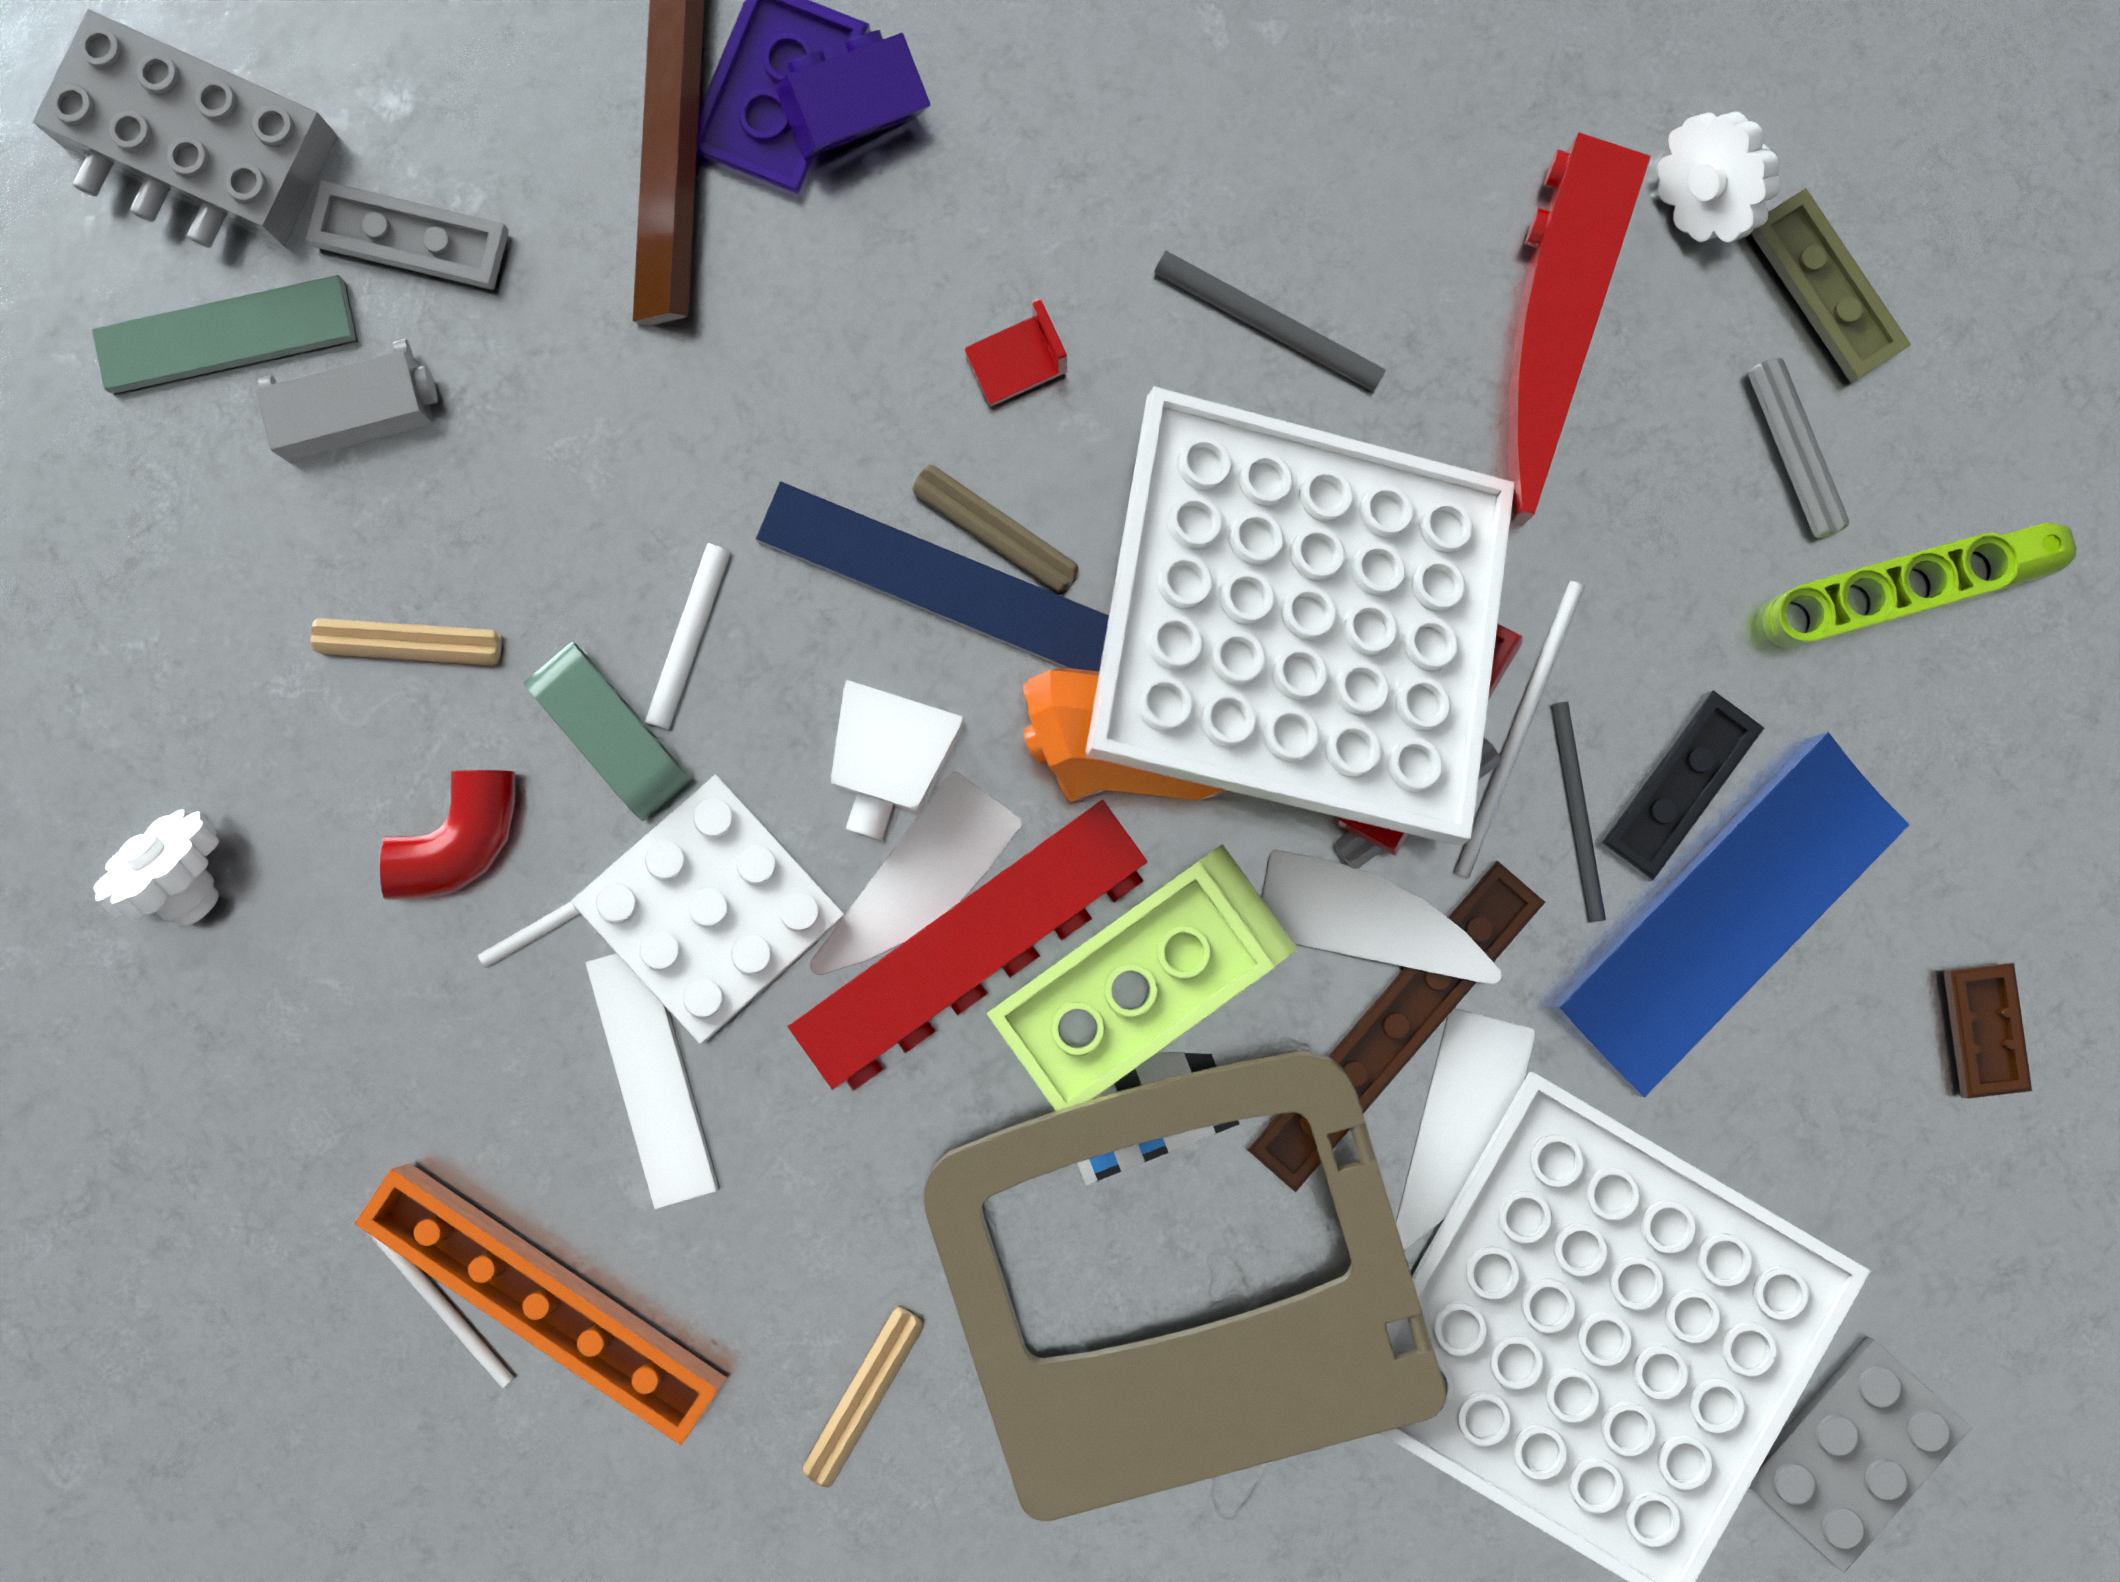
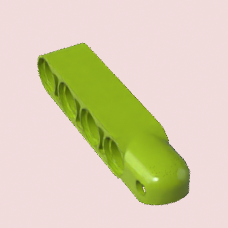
[1762,522,2077,649]

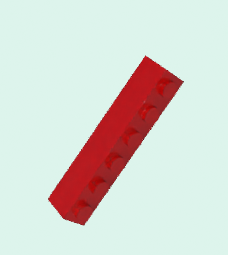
[787,799,1148,1091]

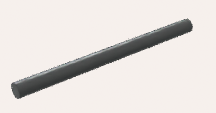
[1553,701,1606,922]

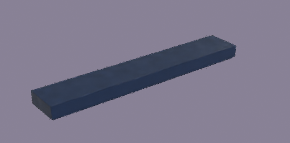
[756,481,1109,672]

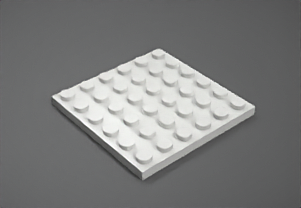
[1085,386,1514,846]
[1380,1072,1871,1582]

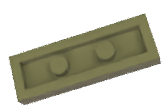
[1751,188,1911,384]

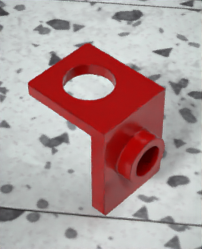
[965,298,1067,406]

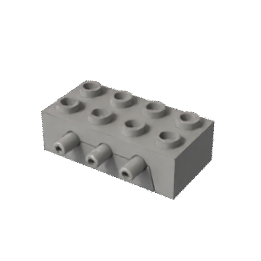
[33,9,338,248]

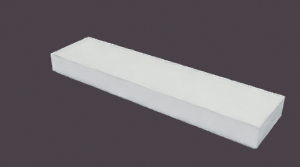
[585,953,719,1209]

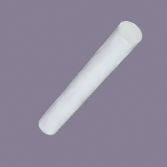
[645,543,731,730]

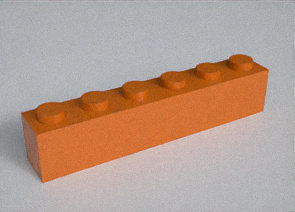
[354,1163,728,1445]

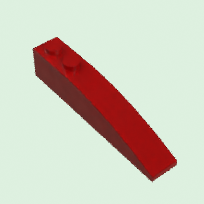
[1507,132,1651,525]

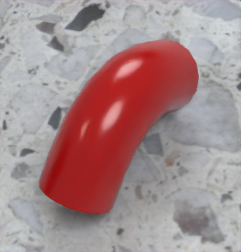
[380,770,515,900]

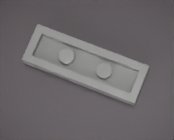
[305,180,509,290]

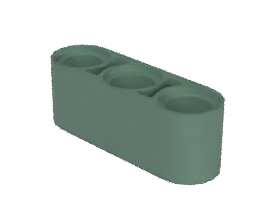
[524,641,692,822]

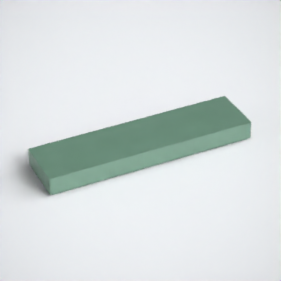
[92,275,356,394]

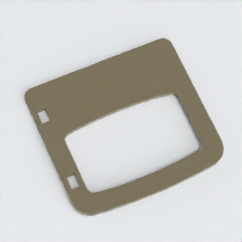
[923,1051,1446,1521]

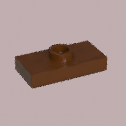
[1943,963,2032,1099]

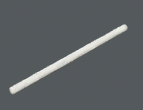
[1454,581,1585,878]

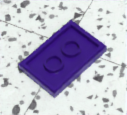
[697,0,871,201]

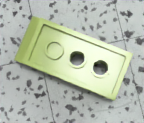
[986,844,1298,1111]

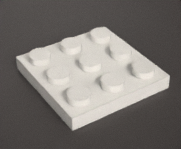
[570,774,844,1046]

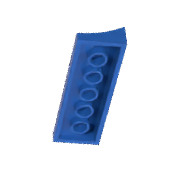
[1548,732,1910,1098]

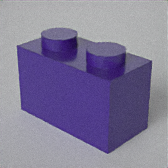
[775,30,931,159]

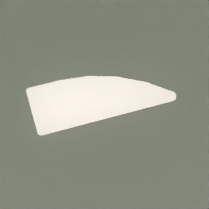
[810,772,1022,975]
[1262,850,1502,984]
[1396,1008,1535,1251]

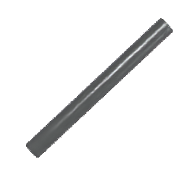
[1154,251,1386,392]

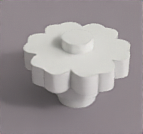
[1657,111,1781,242]
[94,809,219,927]

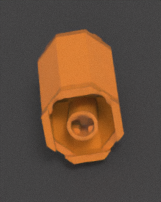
[1023,668,1228,802]

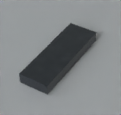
[1598,690,1765,881]

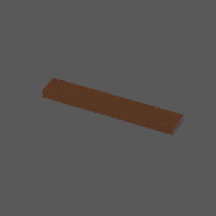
[633,0,705,326]
[1246,860,1545,1192]

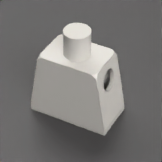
[831,680,965,841]

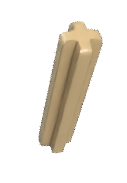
[310,618,502,665]
[802,1307,924,1488]

